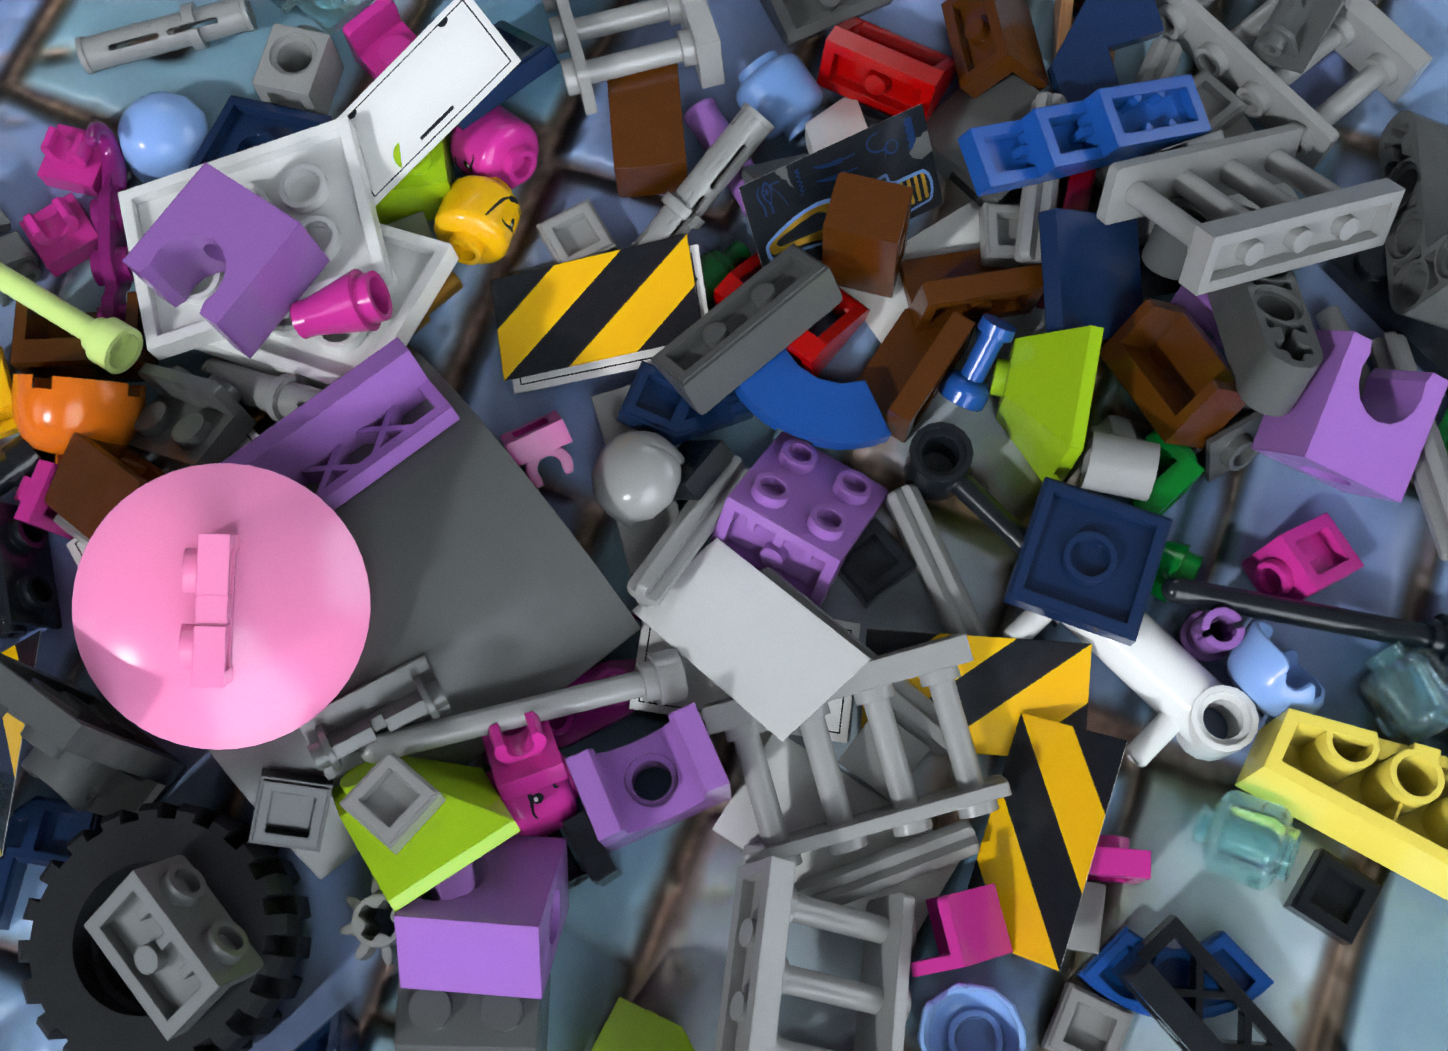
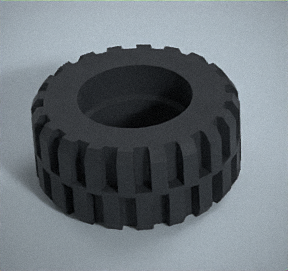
[18,802,312,1051]

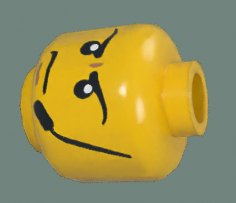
[433,175,521,265]

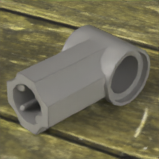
[1080,415,1160,502]

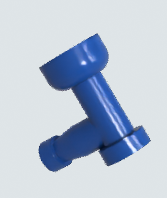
[938,313,1017,412]

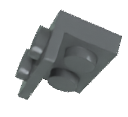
[127,363,257,470]
[84,855,264,1041]

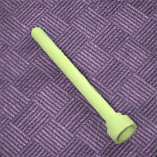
[0,262,143,374]

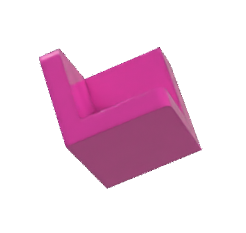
[910,883,1013,977]

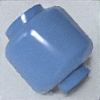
[736,50,823,143]

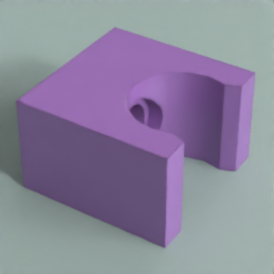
[122,162,330,359]
[1251,329,1448,503]
[565,702,731,852]
[394,835,569,999]

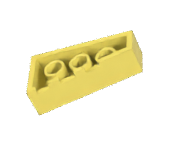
[1235,708,1448,901]

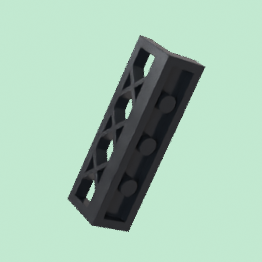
[1110,914,1297,1051]

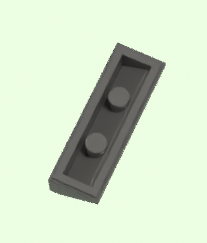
[650,244,842,415]

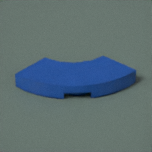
[734,348,892,450]
[1074,926,1274,1019]

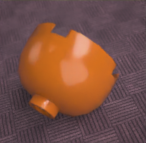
[12,374,146,465]

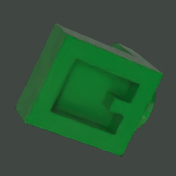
[1126,429,1205,515]

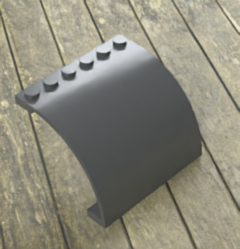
[208,343,641,880]

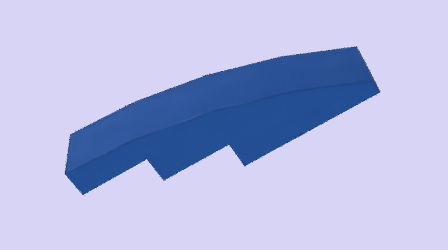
[957,74,1212,197]

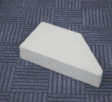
[805,97,868,155]

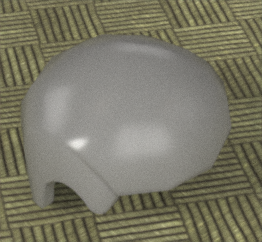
[591,431,685,527]

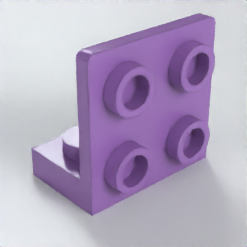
[709,432,888,607]

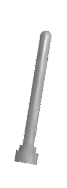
[359,648,688,763]

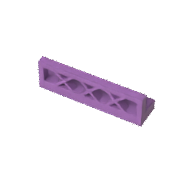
[221,337,460,511]

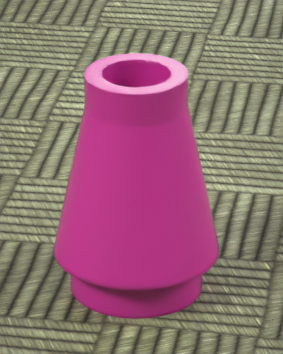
[290,269,392,339]

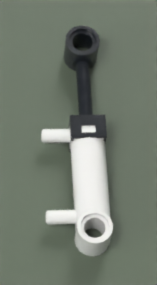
[903,422,1259,767]

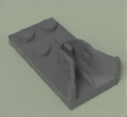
[0,653,187,816]

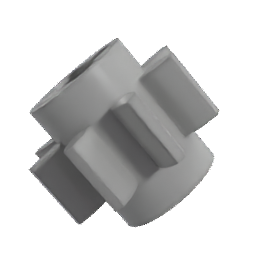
[339,879,398,965]

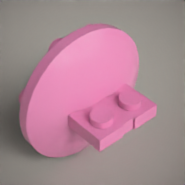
[72,463,371,750]

